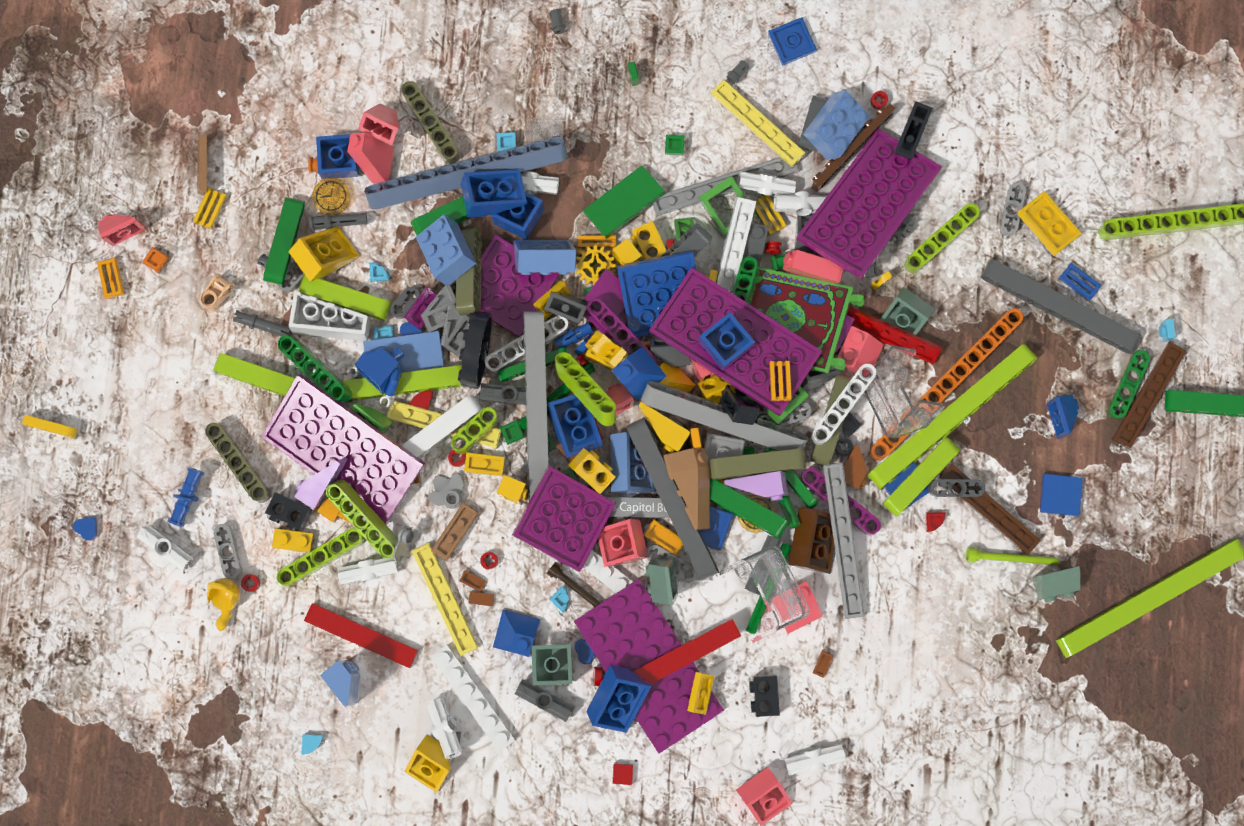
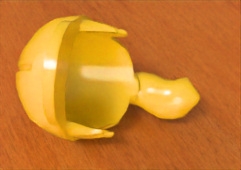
[207,578,240,631]

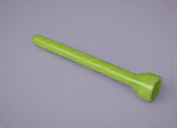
[966,547,1060,565]

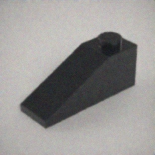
[894,101,933,160]

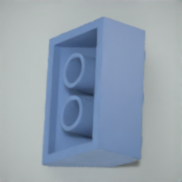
[514,240,576,275]
[610,432,655,493]
[320,660,360,707]

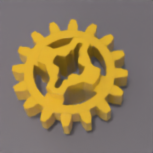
[575,245,616,286]

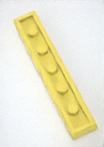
[711,80,806,167]
[386,401,502,449]
[412,543,479,656]

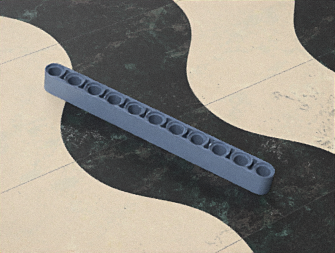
[364,137,568,209]

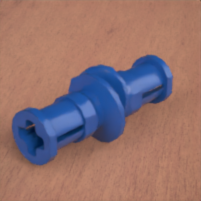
[167,467,205,527]

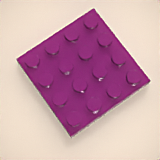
[480,235,560,337]
[512,466,616,572]

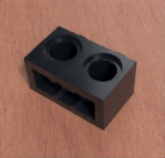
[719,385,760,425]
[265,492,313,531]
[749,676,780,717]

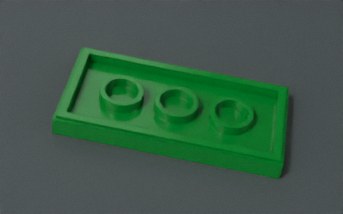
[583,165,665,239]

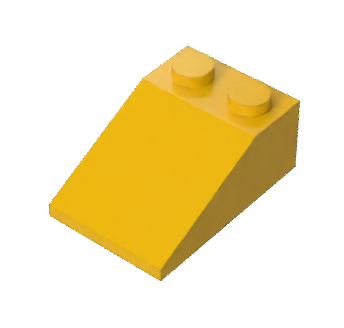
[289,227,360,282]
[639,402,691,454]

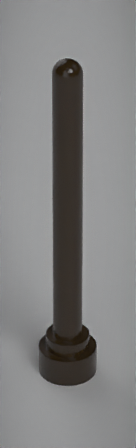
[546,562,601,607]

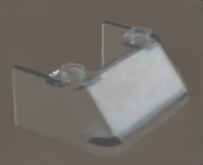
[864,345,945,438]
[718,546,809,643]

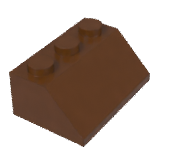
[788,508,835,574]

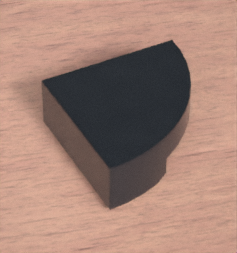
[842,412,862,438]

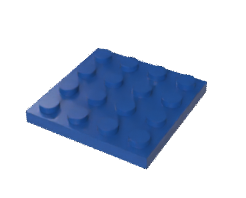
[617,250,696,337]

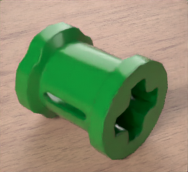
[770,251,789,271]

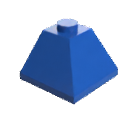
[612,347,667,401]
[1046,394,1079,440]
[493,610,540,657]

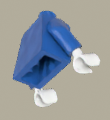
[349,347,404,408]

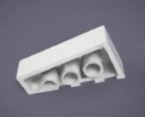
[289,290,371,341]

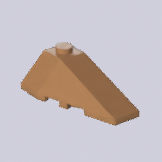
[664,448,710,530]

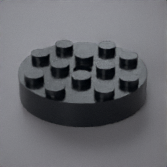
[458,310,492,389]

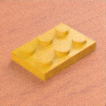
[1017,191,1082,256]

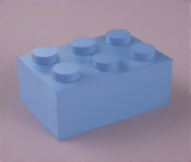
[803,90,870,160]
[416,214,476,286]

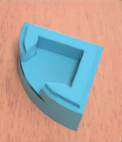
[369,262,390,282]
[549,586,569,613]
[301,735,323,755]

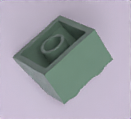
[880,287,935,335]
[646,558,678,605]
[1032,566,1081,603]
[531,644,573,686]

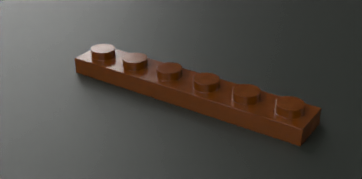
[811,103,896,192]
[1112,341,1186,449]
[938,464,1041,555]

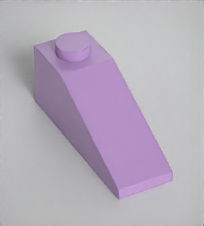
[295,457,347,510]
[724,471,788,501]

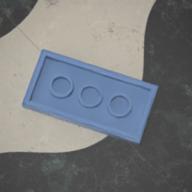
[363,331,444,373]

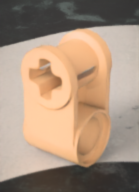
[200,273,234,311]

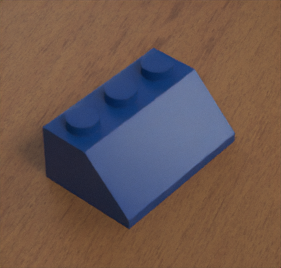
[586,664,651,733]

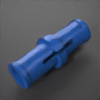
[554,322,593,349]

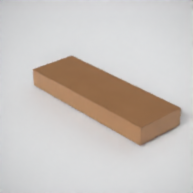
[197,135,207,195]
[431,502,479,561]

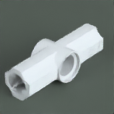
[737,171,796,195]
[521,172,559,195]
[773,191,827,216]
[137,524,194,572]
[337,557,399,585]
[427,698,462,759]
[784,744,846,776]

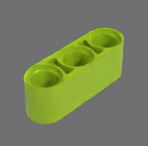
[451,407,498,454]

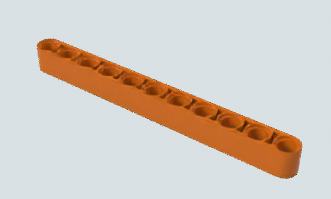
[870,308,1023,461]

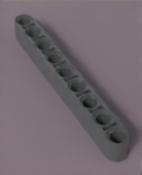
[980,259,1141,354]
[627,417,719,581]

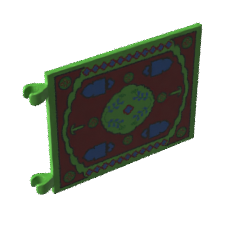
[741,266,865,373]

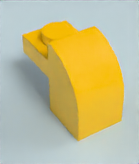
[585,331,627,368]

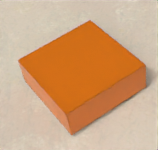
[142,247,169,273]

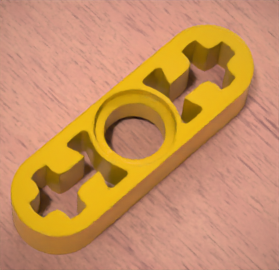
[21,415,78,439]

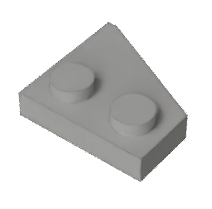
[421,285,456,332]
[441,303,470,356]

